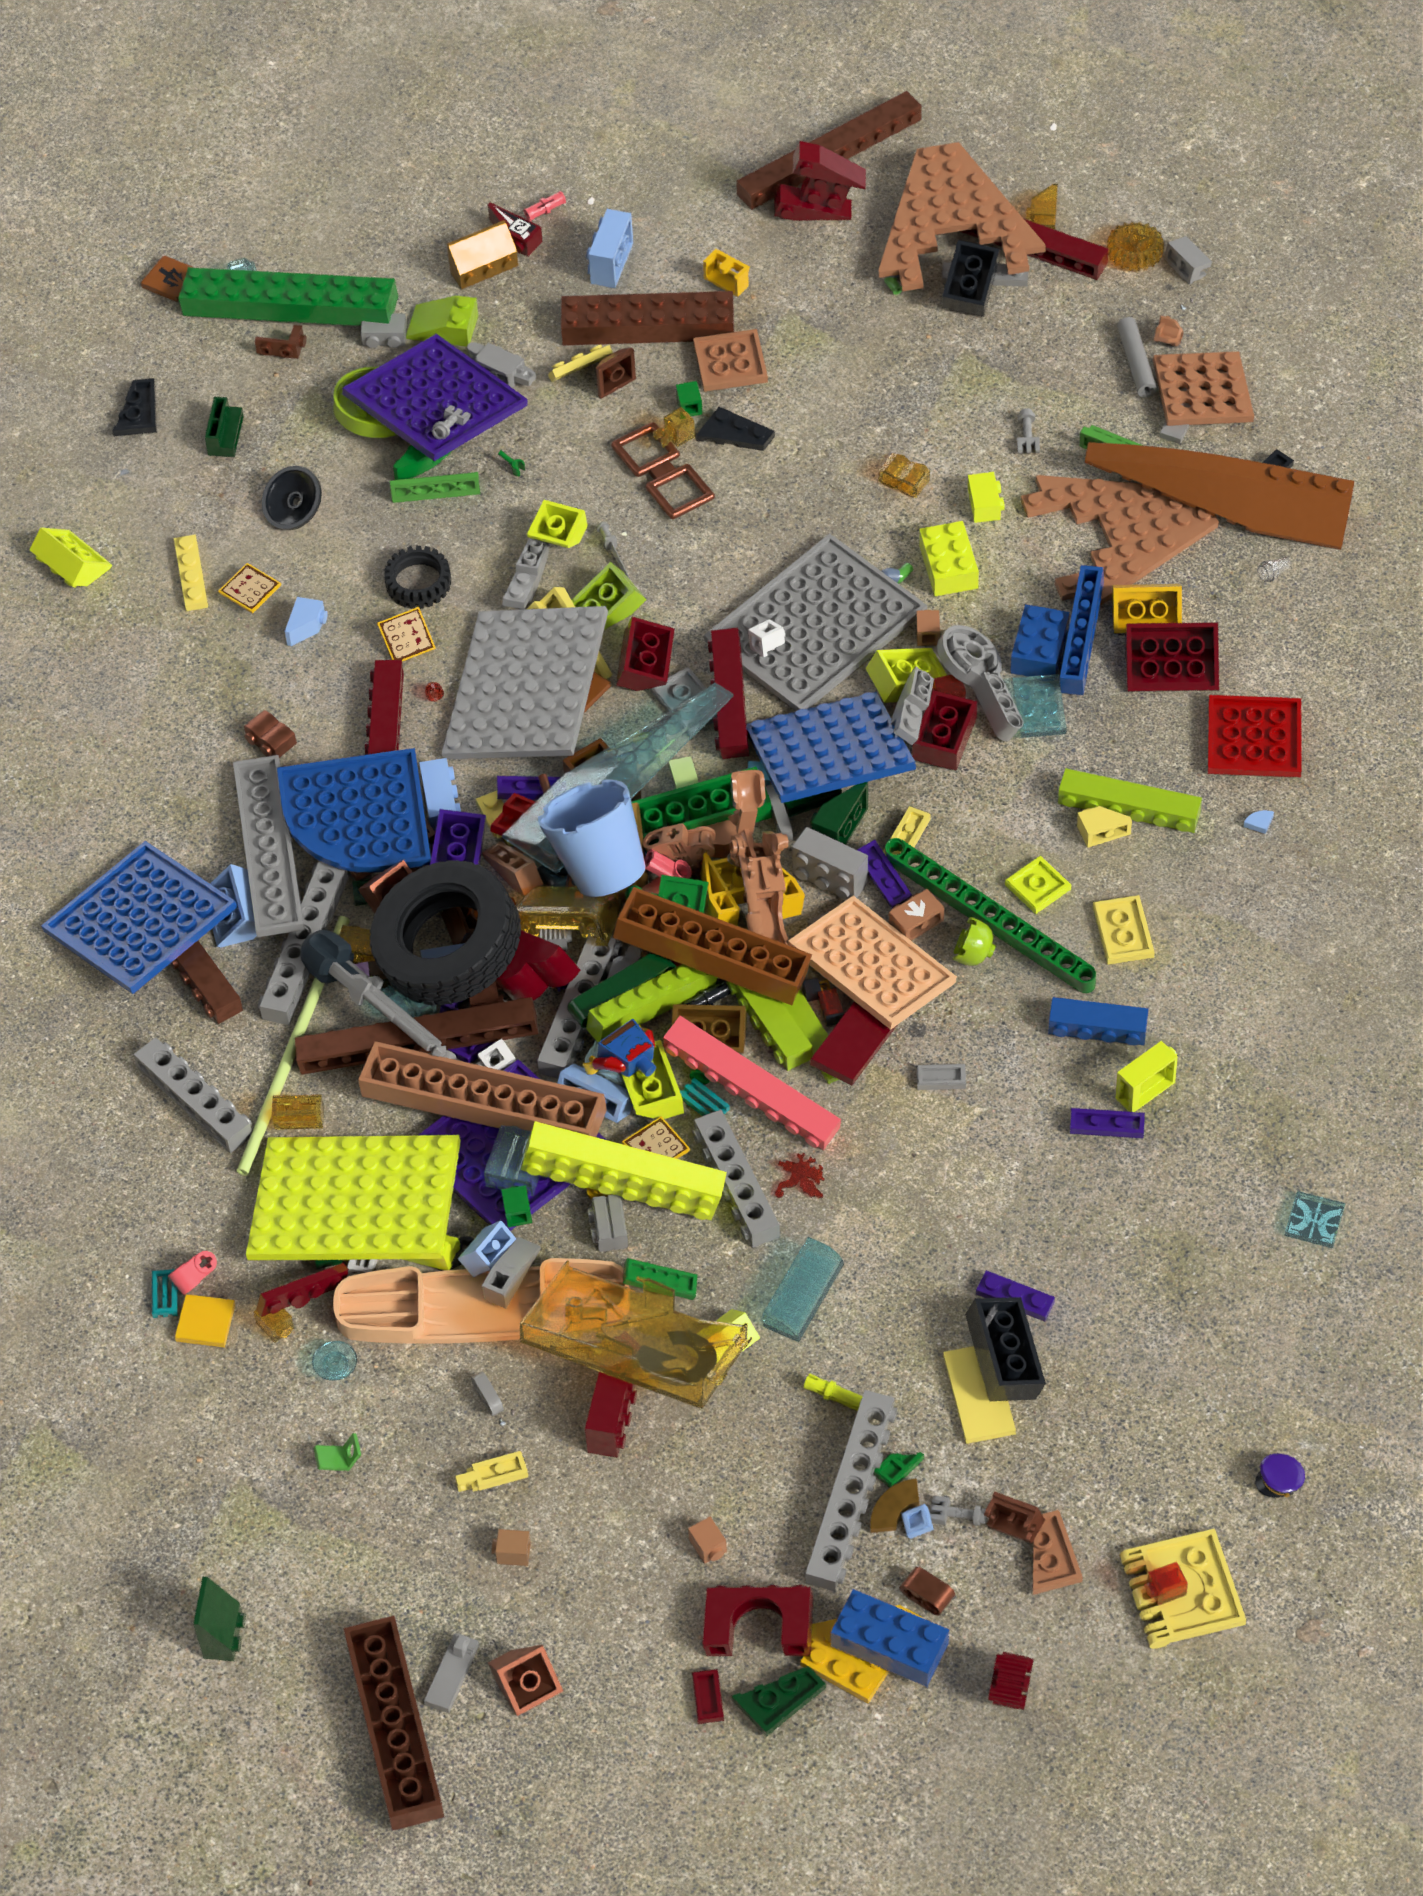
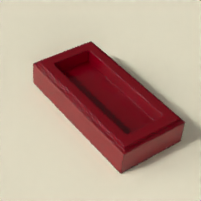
[692,1669,724,1724]

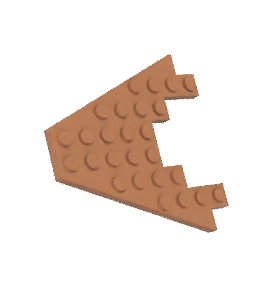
[878,142,1045,291]
[1021,475,1219,606]

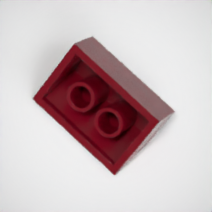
[616,616,675,691]

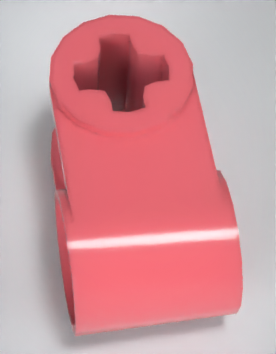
[168,1251,217,1295]

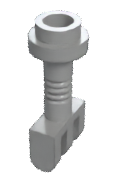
[432,405,470,439]
[1017,408,1040,454]
[930,1496,987,1526]

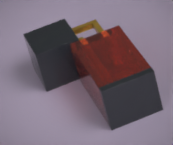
[802,978,844,1026]

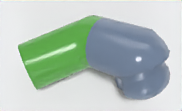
[884,275,902,295]
[881,563,913,584]

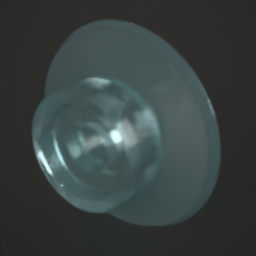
[312,1341,357,1381]

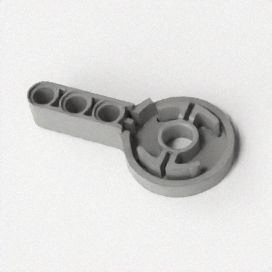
[937,625,1023,741]

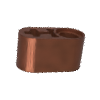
[900,1566,955,1616]

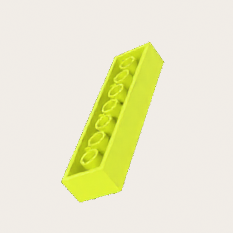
[521,1121,727,1220]

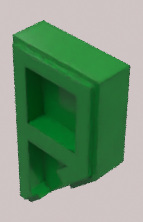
[873,1452,924,1488]

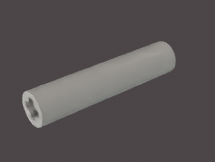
[1117,317,1157,398]

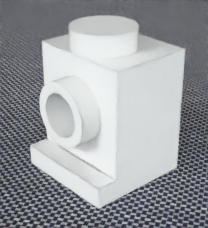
[748,619,785,657]
[477,1039,516,1071]

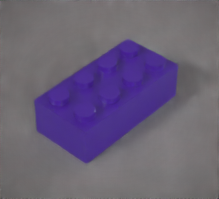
[430,809,486,865]

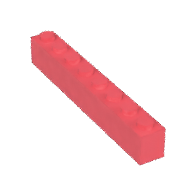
[663,1016,841,1150]

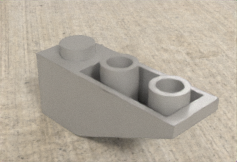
[482,1237,541,1309]

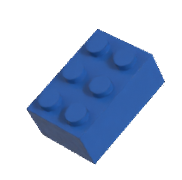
[1011,604,1070,681]

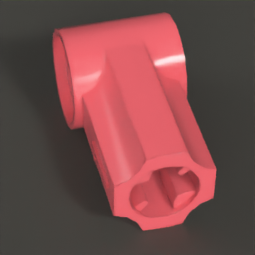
[644,849,692,879]

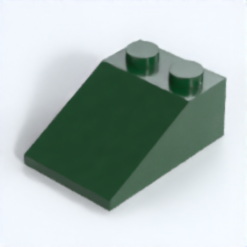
[810,782,868,845]
[193,1576,246,1661]

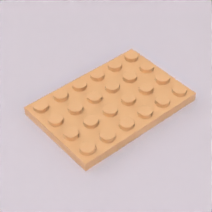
[788,896,957,1030]

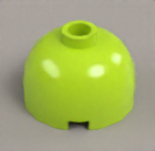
[952,917,996,966]

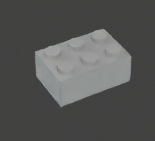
[792,827,868,899]

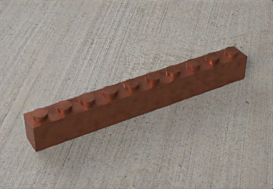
[736,91,922,210]
[295,997,538,1075]

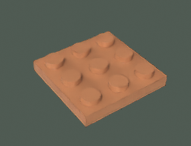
[693,329,768,392]

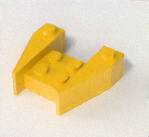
[700,853,805,926]

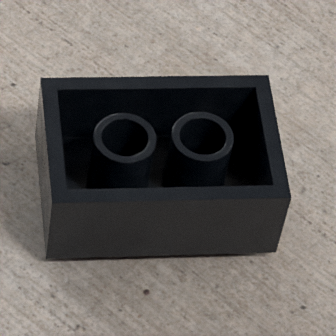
[942,240,1000,317]

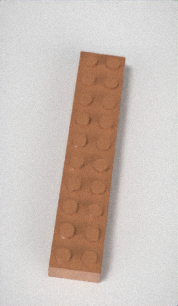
[358,1041,607,1137]

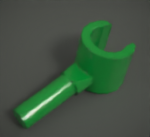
[498,450,526,477]

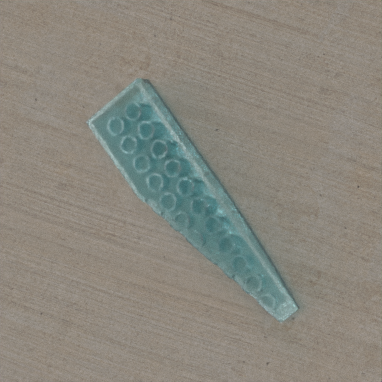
[502,683,733,874]

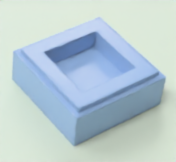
[901,1504,934,1539]

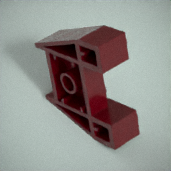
[774,141,866,221]

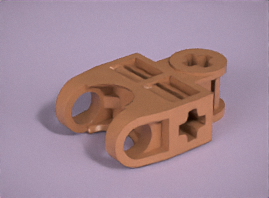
[643,823,716,869]

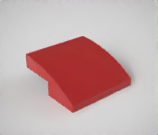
[490,793,545,848]

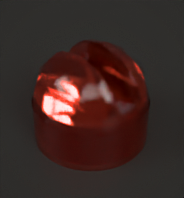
[425,682,444,702]

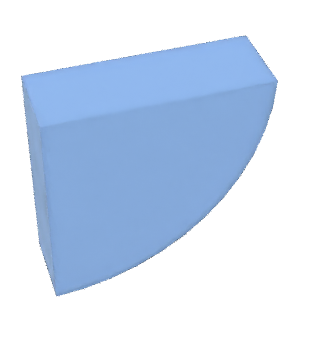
[1244,810,1274,834]

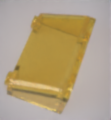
[515,886,622,946]

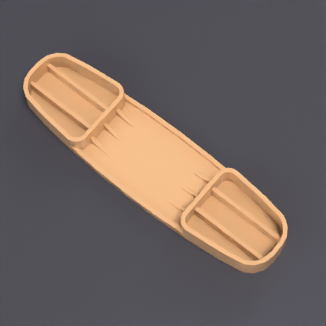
[333,1258,630,1344]

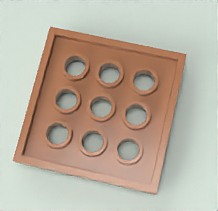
[1153,351,1254,426]

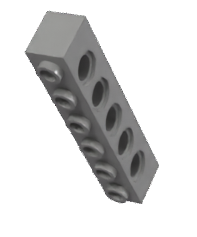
[134,1037,252,1154]
[692,1110,780,1247]

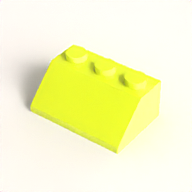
[29,527,112,587]
[621,1040,684,1119]

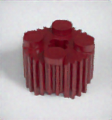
[988,1652,1034,1710]

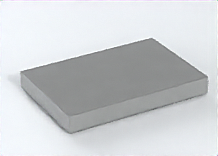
[650,667,717,736]

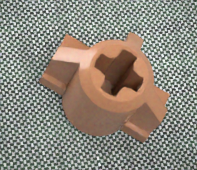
[1154,316,1184,346]

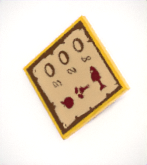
[218,563,281,614]
[377,607,436,662]
[622,1116,690,1159]

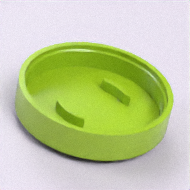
[333,367,397,438]

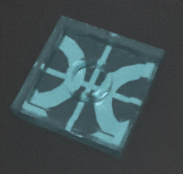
[1284,1191,1346,1248]

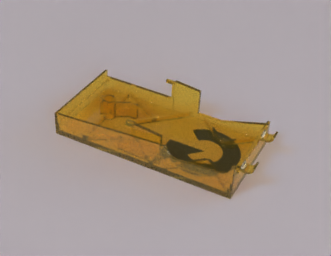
[520,1260,753,1409]

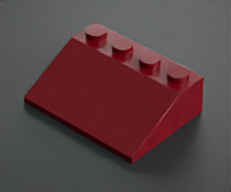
[1125,622,1219,692]

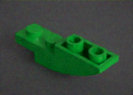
[393,445,452,480]

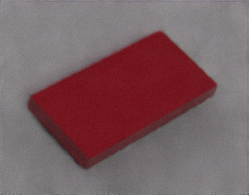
[810,1001,897,1086]

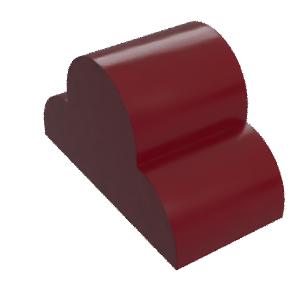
[495,930,580,1001]

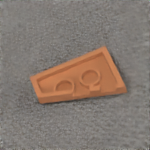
[1033,1510,1083,1595]

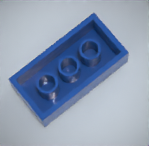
[831,1589,949,1687]

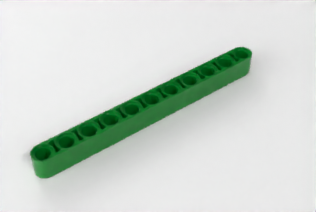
[885,838,1096,993]

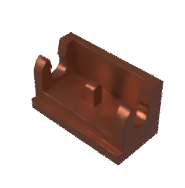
[984,1492,1045,1544]

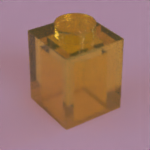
[253,1309,294,1343]

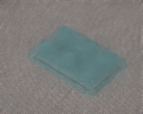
[1013,674,1067,738]

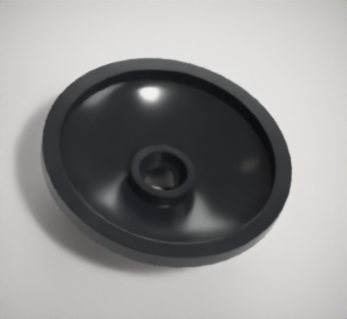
[262,466,322,530]

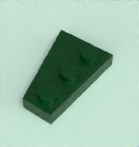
[731,1666,826,1737]

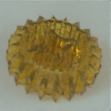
[1107,221,1164,272]

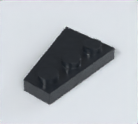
[112,378,157,437]
[696,407,775,451]

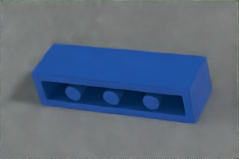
[1048,997,1149,1046]

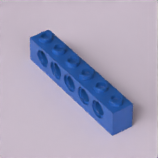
[1060,565,1104,695]

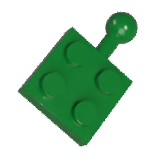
[625,875,709,913]

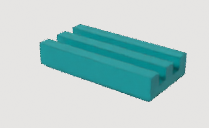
[680,1078,730,1116]
[152,1269,178,1318]

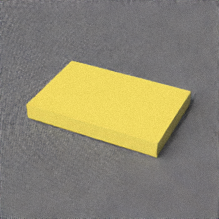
[1093,895,1155,965]

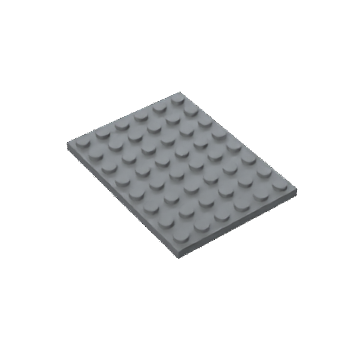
[704,534,927,711]
[441,606,608,759]

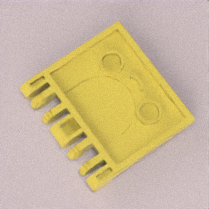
[1119,1528,1246,1649]

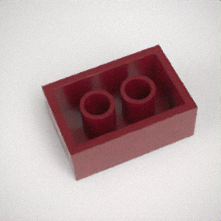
[912,690,977,771]
[585,1362,637,1458]

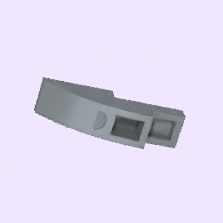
[503,538,550,609]
[891,667,934,745]

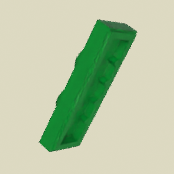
[623,1258,698,1300]

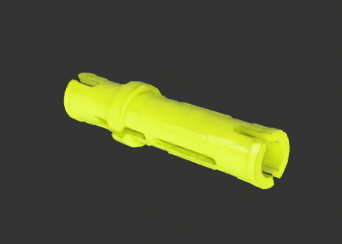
[803,1373,863,1411]

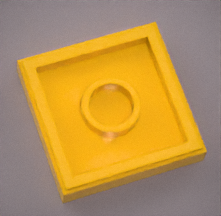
[175,1294,236,1348]

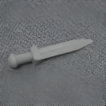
[597,522,630,579]

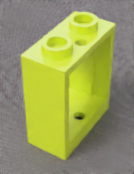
[1115,1041,1178,1112]

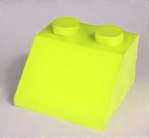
[527,500,588,548]

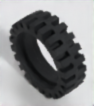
[384,545,451,609]

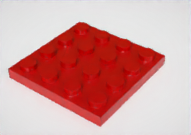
[1208,695,1302,777]

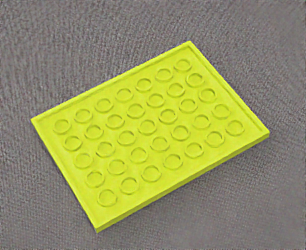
[246,1135,461,1260]

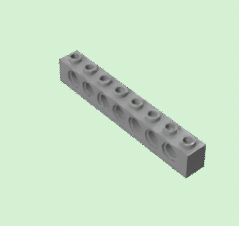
[258,861,350,1025]
[537,908,622,1078]
[805,1390,898,1592]

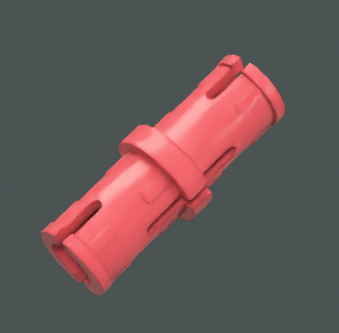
[523,191,566,221]

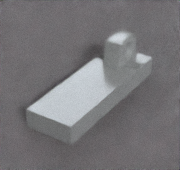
[424,1633,479,1713]

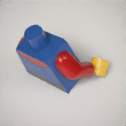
[583,1019,656,1077]

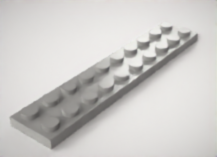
[233,755,304,937]

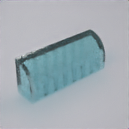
[762,1237,844,1342]

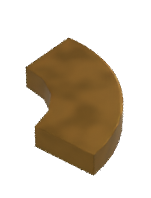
[870,1478,919,1533]

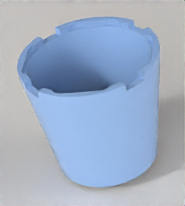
[538,779,645,897]

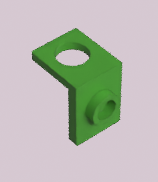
[313,1433,361,1471]

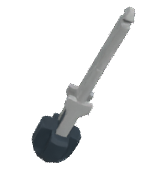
[301,930,447,1057]

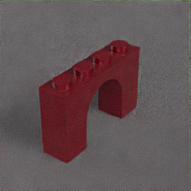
[703,1584,814,1656]

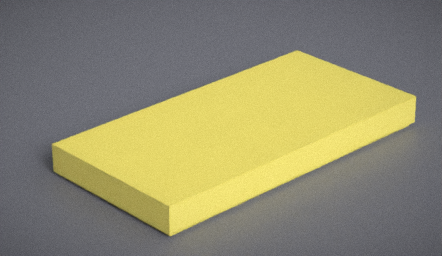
[943,1346,1016,1444]

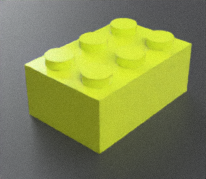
[919,521,979,596]

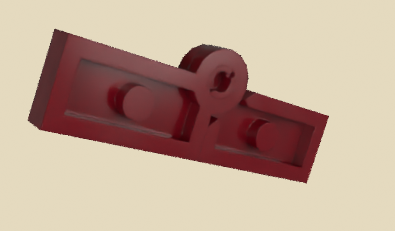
[256,1263,349,1317]

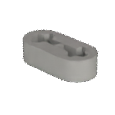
[471,1371,504,1416]

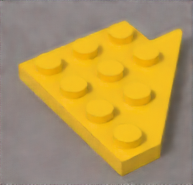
[800,1605,922,1704]

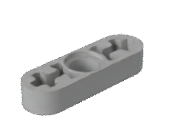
[765,784,793,841]

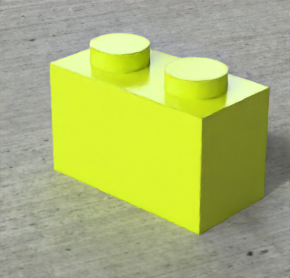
[967,472,1004,523]

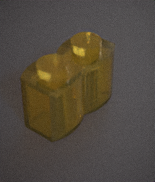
[878,453,930,498]

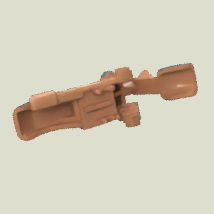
[727,770,789,945]

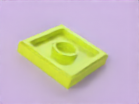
[1005,856,1071,914]

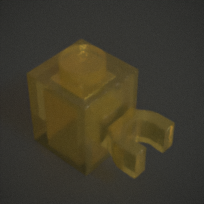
[653,407,695,447]

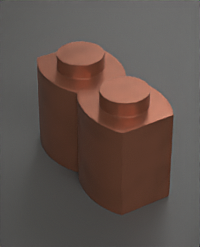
[244,710,297,758]

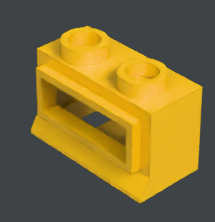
[703,249,750,297]

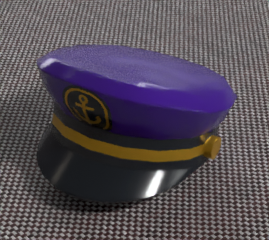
[1255,1453,1305,1498]

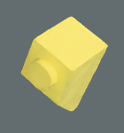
[1077,806,1132,848]

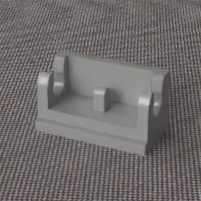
[1163,236,1212,284]

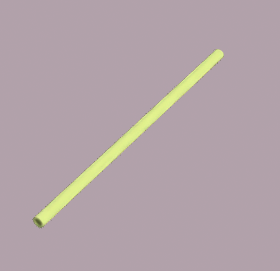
[237,916,350,1176]

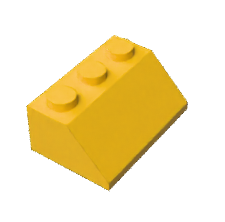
[1112,584,1182,633]

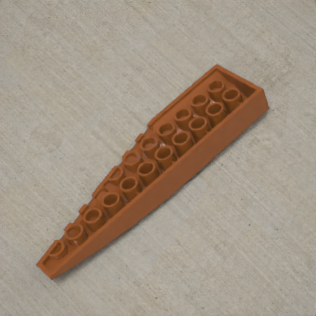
[1084,442,1355,550]

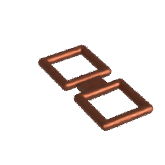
[611,422,715,519]

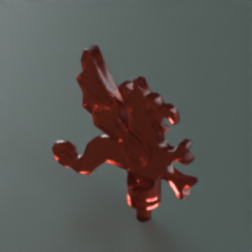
[775,1153,825,1198]

